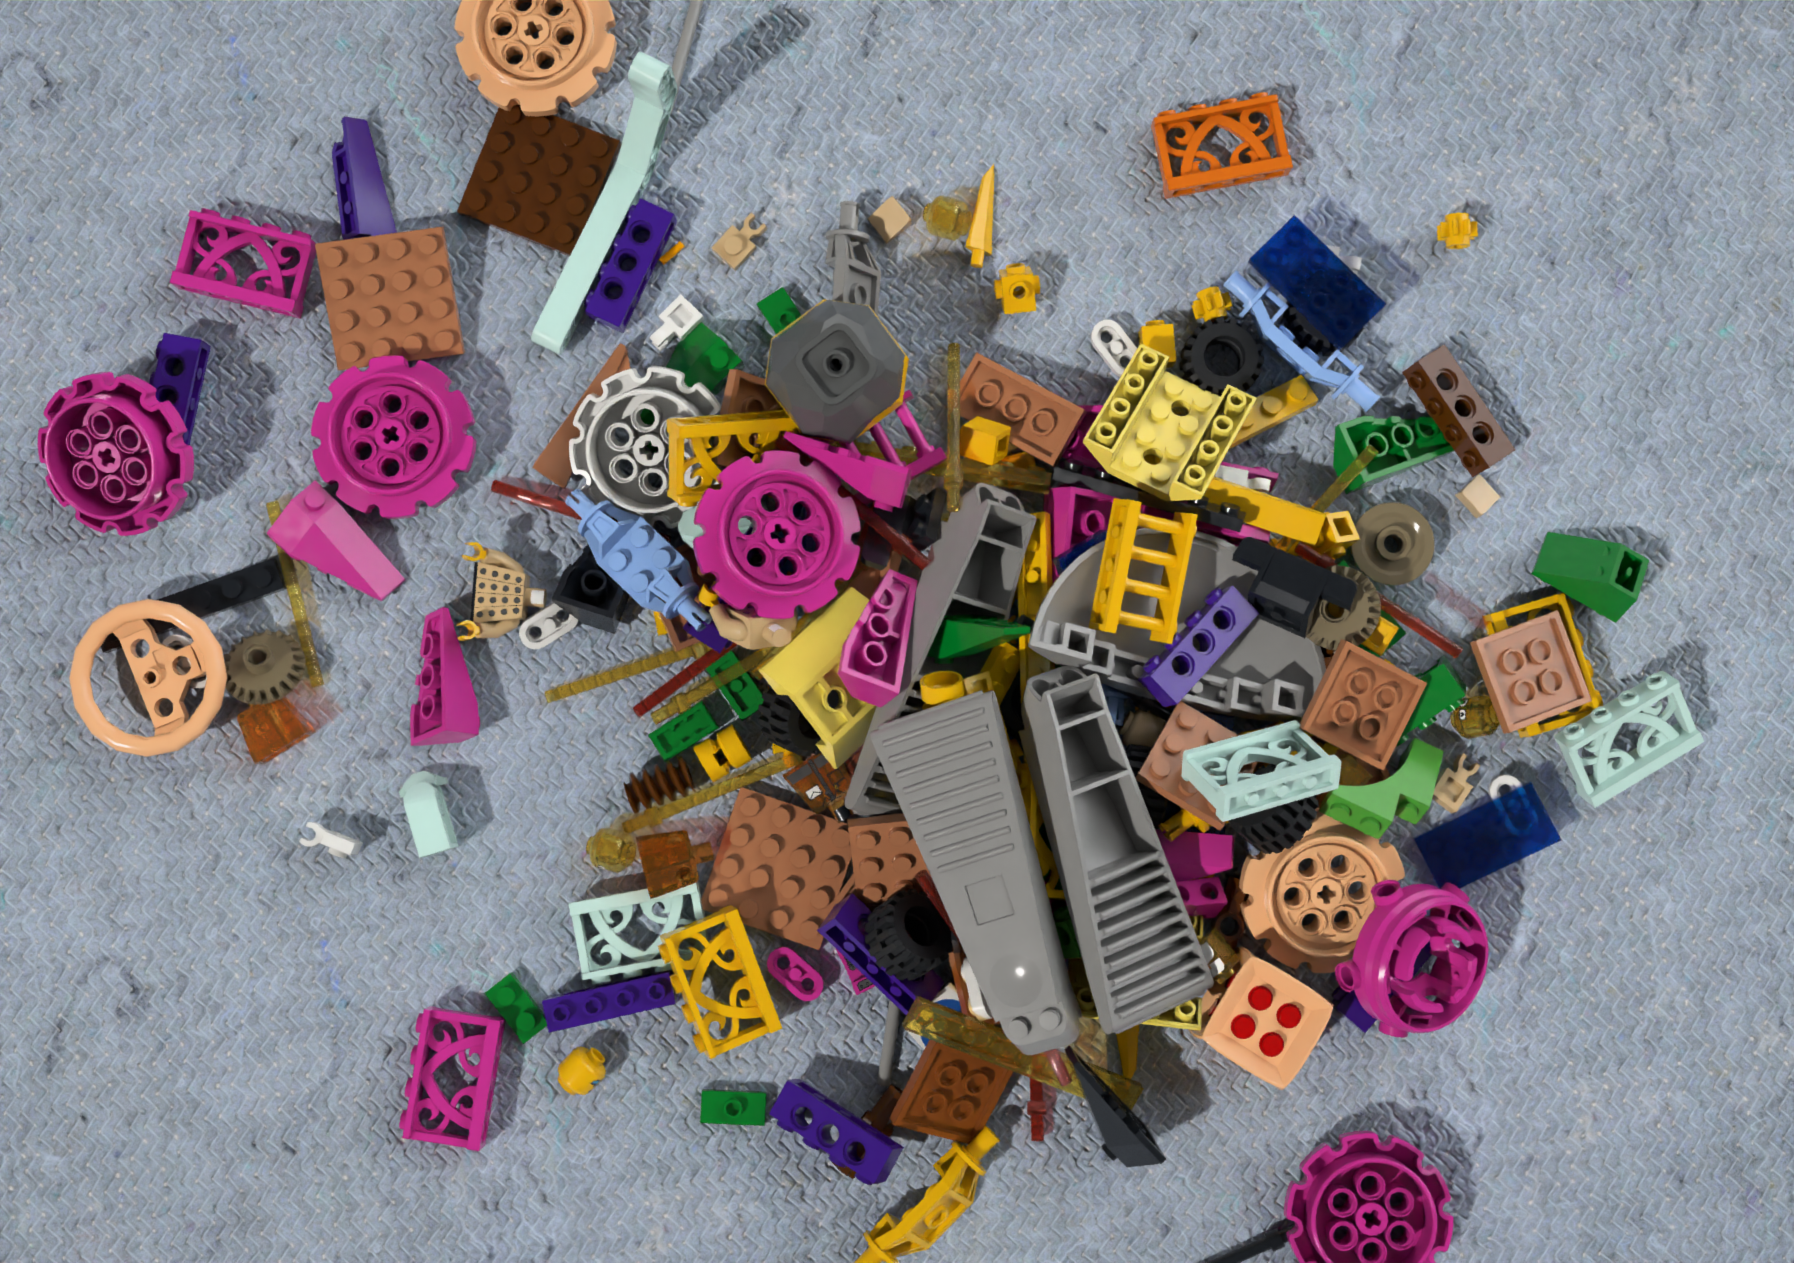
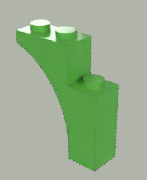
[1319,738,1444,840]

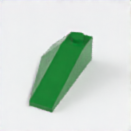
[640,322,745,453]
[1333,416,1455,495]
[927,614,1030,664]

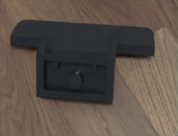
[861,487,947,571]
[1232,537,1358,638]

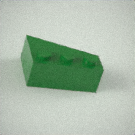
[1395,655,1466,748]

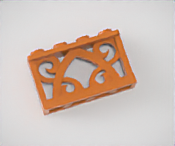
[1151,92,1293,199]

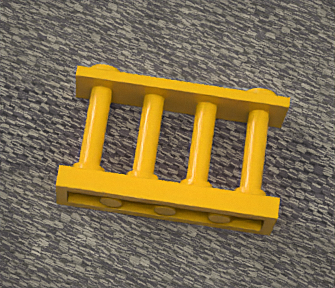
[1088,498,1197,644]

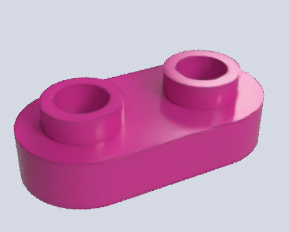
[767,946,824,1001]

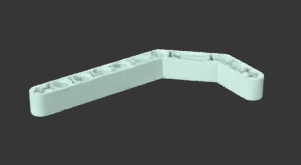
[531,51,677,355]

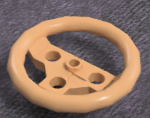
[69,599,228,757]

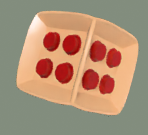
[1188,946,1334,1090]

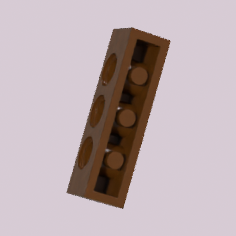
[1402,344,1516,477]

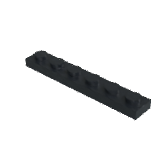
[1052,459,1246,532]
[101,558,287,653]

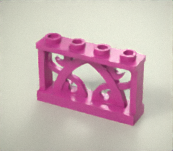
[169,208,316,319]
[399,1006,506,1151]

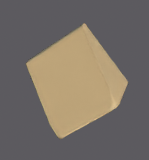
[867,196,911,244]
[1455,474,1500,518]

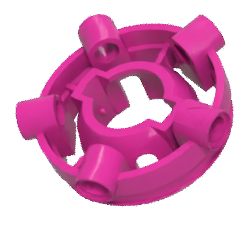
[1335,880,1488,1038]

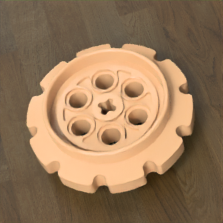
[454,0,617,116]
[1239,808,1405,973]

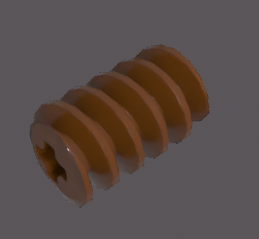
[624,756,696,814]

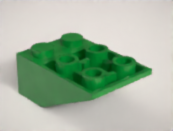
[1531,532,1649,623]

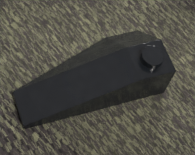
[552,517,630,634]
[1064,1045,1166,1167]

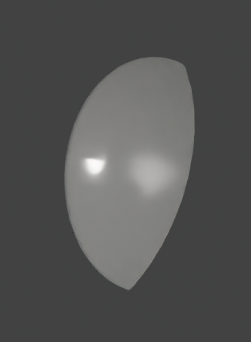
[1028,528,1326,723]

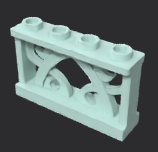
[1554,671,1704,808]
[1181,720,1342,822]
[568,878,709,984]

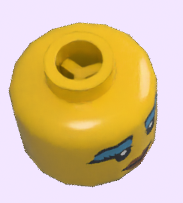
[557,1046,606,1095]

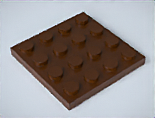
[457,105,621,257]

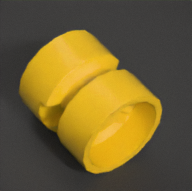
[920,671,964,710]
[693,724,753,782]

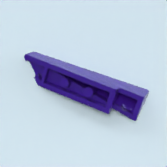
[332,116,397,240]

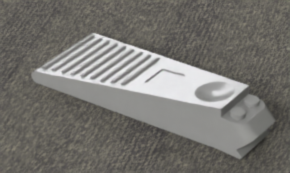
[845,483,1036,817]
[1018,666,1214,1035]
[870,690,1082,1055]

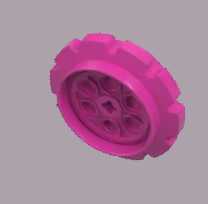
[311,355,477,519]
[38,371,194,536]
[693,450,861,619]
[1284,1130,1454,1263]

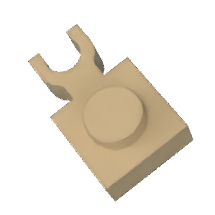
[712,212,767,271]
[1432,753,1480,814]

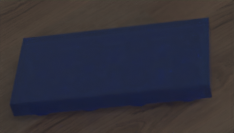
[1248,215,1386,351]
[1413,781,1561,889]

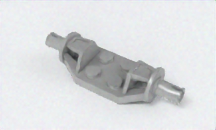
[825,201,881,316]

